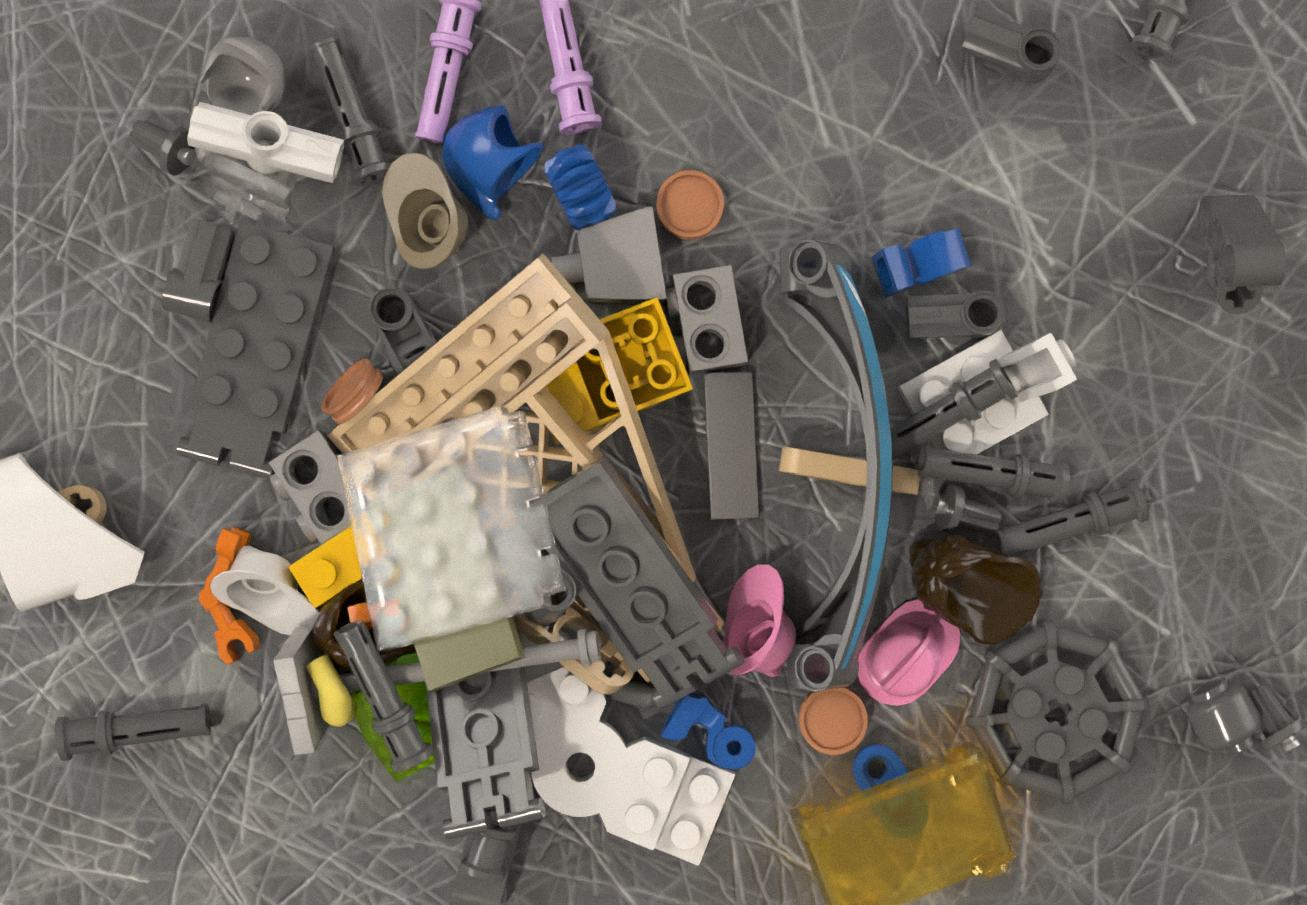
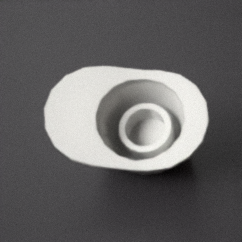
[210,546,319,635]

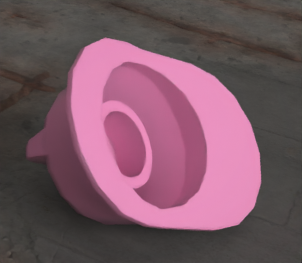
[723,564,797,677]
[858,599,961,706]

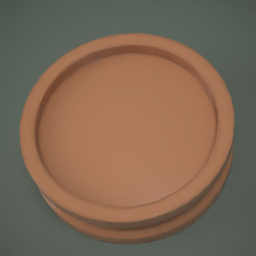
[656,170,724,240]
[321,359,383,424]
[798,687,868,755]

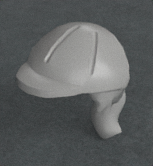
[194,36,286,162]

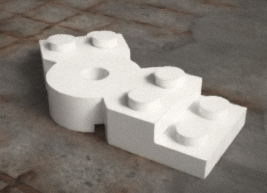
[520,621,735,866]

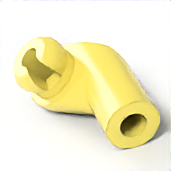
[306,654,356,727]

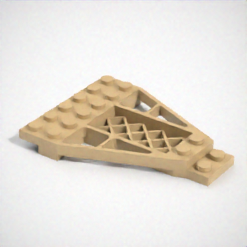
[327,253,724,682]

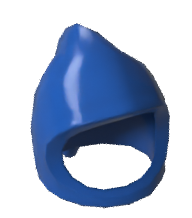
[442,105,544,220]

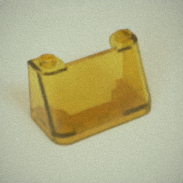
[789,741,1016,905]

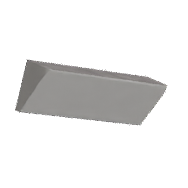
[704,373,759,520]

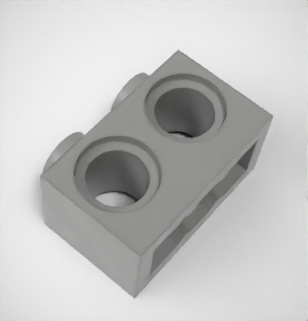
[665,265,748,375]
[268,430,375,545]

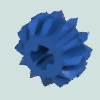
[544,144,616,230]

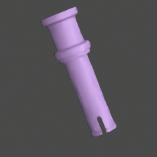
[414,0,482,145]
[539,0,602,135]

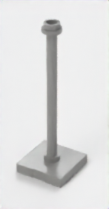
[273,625,601,755]

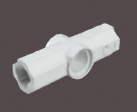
[187,102,344,183]

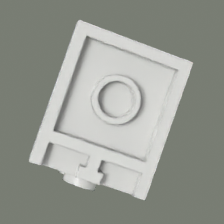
[897,330,1077,455]

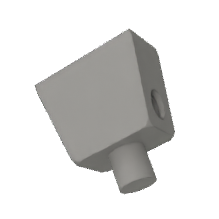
[551,206,667,305]

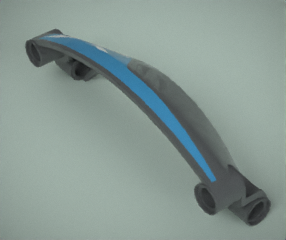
[780,239,893,692]

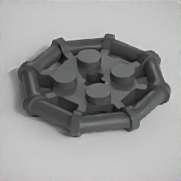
[966,620,1150,805]

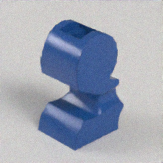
[871,229,972,298]
[659,693,756,769]

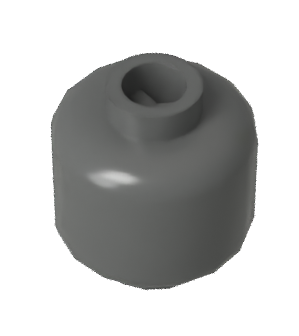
[1186,677,1262,755]

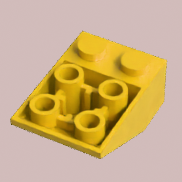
[547,297,693,446]

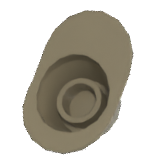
[382,152,469,270]

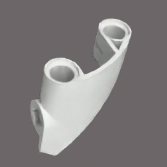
[0,453,145,612]

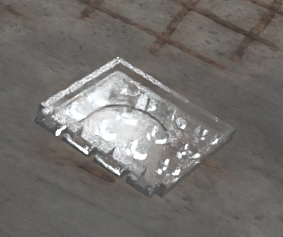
[337,406,566,651]

